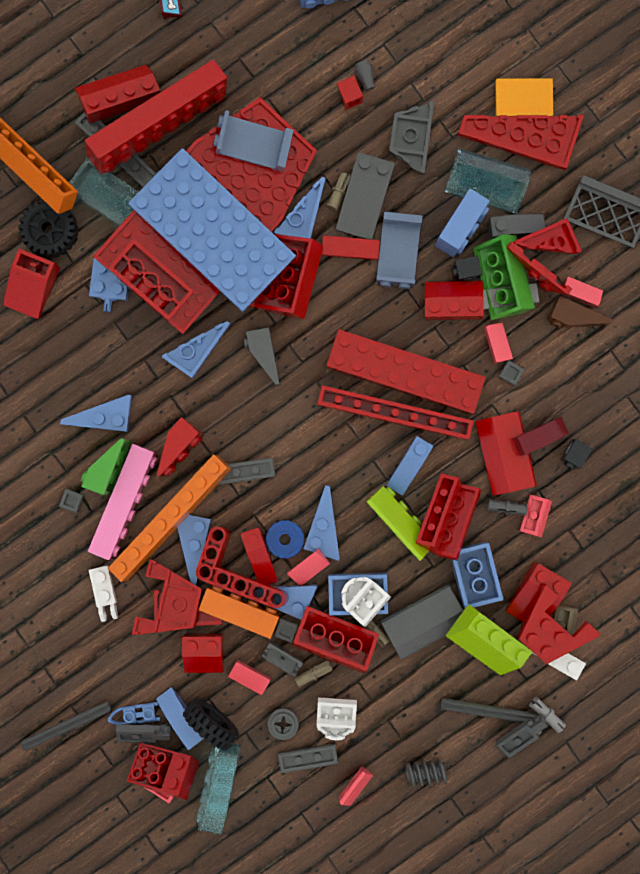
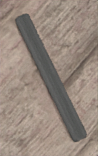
[440,698,536,723]
[21,701,112,751]

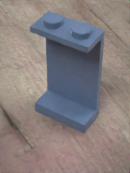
[213,110,293,171]
[376,212,422,290]

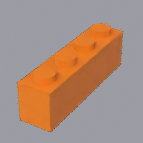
[198,585,280,639]

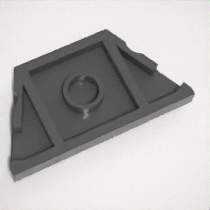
[389,101,434,175]

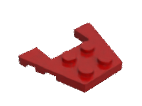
[132,559,203,635]
[517,583,601,664]

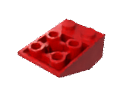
[3,249,60,320]
[157,417,203,477]
[127,743,200,800]

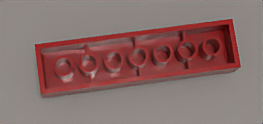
[84,59,227,175]
[326,329,486,415]

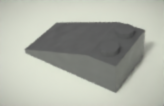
[335,152,395,240]

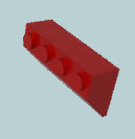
[74,65,160,124]
[291,606,379,673]

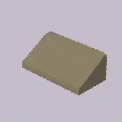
[553,605,579,635]

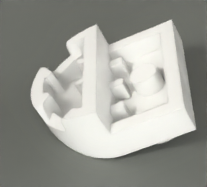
[342,577,391,627]
[317,697,357,740]

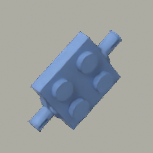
[89,259,129,313]

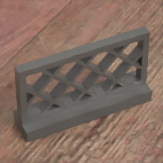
[563,175,640,249]

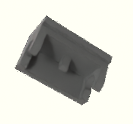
[261,640,304,677]

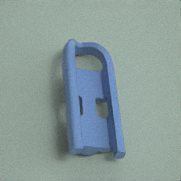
[108,702,161,725]

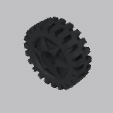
[18,199,78,258]
[183,698,239,750]

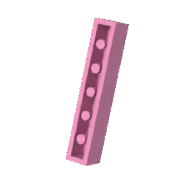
[88,444,158,560]

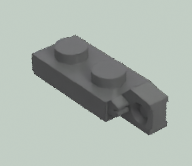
[496,714,547,758]
[115,724,171,743]

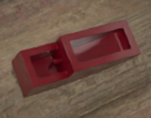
[512,417,569,456]

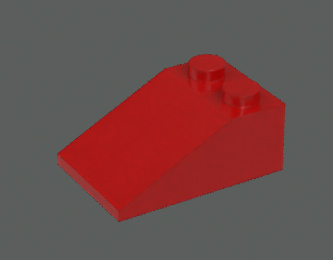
[505,562,572,622]

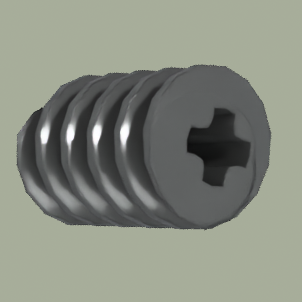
[405,759,447,788]

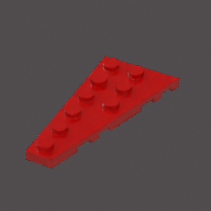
[458,115,584,170]

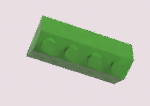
[473,234,535,320]

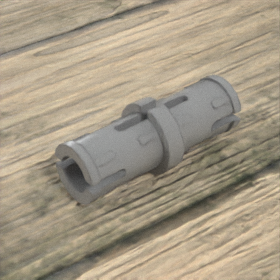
[529,697,566,733]

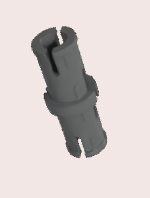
[487,499,527,516]

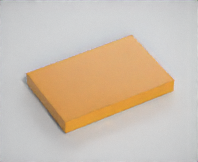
[495,79,553,116]

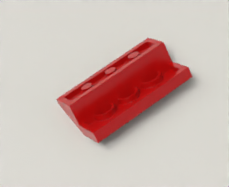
[475,411,537,496]
[416,474,481,561]

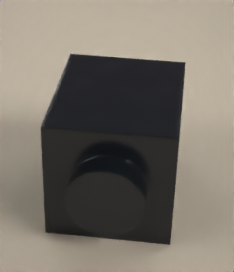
[451,256,482,281]
[560,439,593,470]

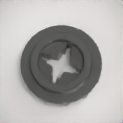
[268,708,299,740]

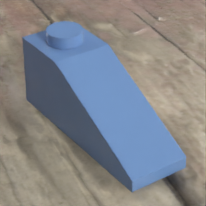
[386,436,433,496]

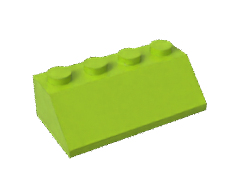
[366,486,429,561]
[445,604,532,675]

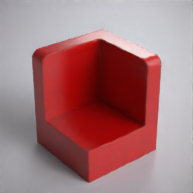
[337,76,363,110]

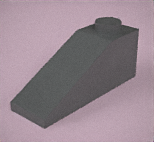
[487,214,545,240]
[244,327,280,386]

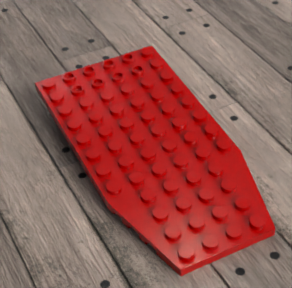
[93,97,317,335]

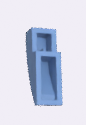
[156,687,204,750]

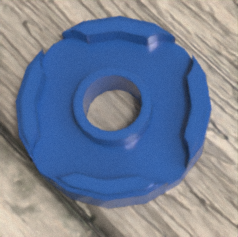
[266,520,304,558]

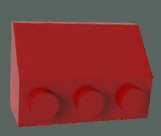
[425,281,484,320]

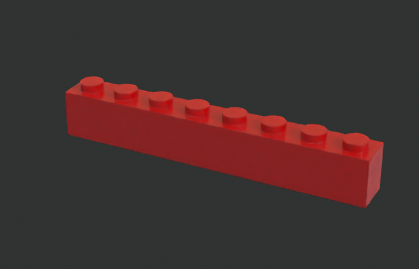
[317,385,473,440]

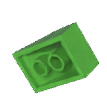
[81,438,132,495]

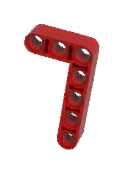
[196,527,288,608]

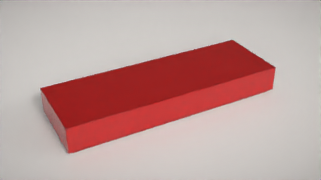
[321,236,380,260]

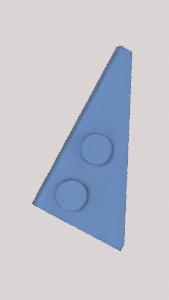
[274,177,326,238]
[162,321,231,379]
[60,395,132,432]
[304,485,339,561]
[177,515,211,585]
[243,584,317,619]

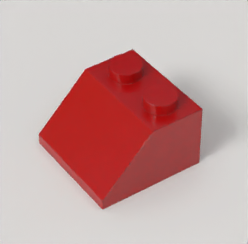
[182,633,224,673]

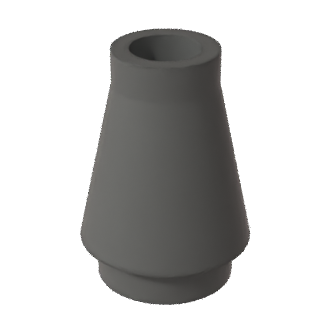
[354,60,375,91]

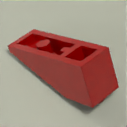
[241,527,278,585]

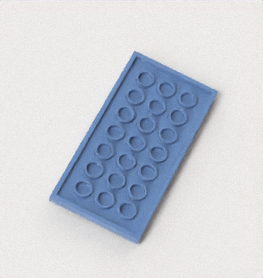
[128,148,296,312]

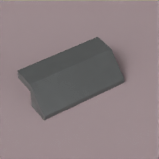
[380,584,463,660]

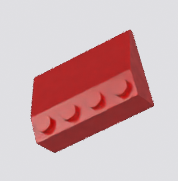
[248,234,324,319]

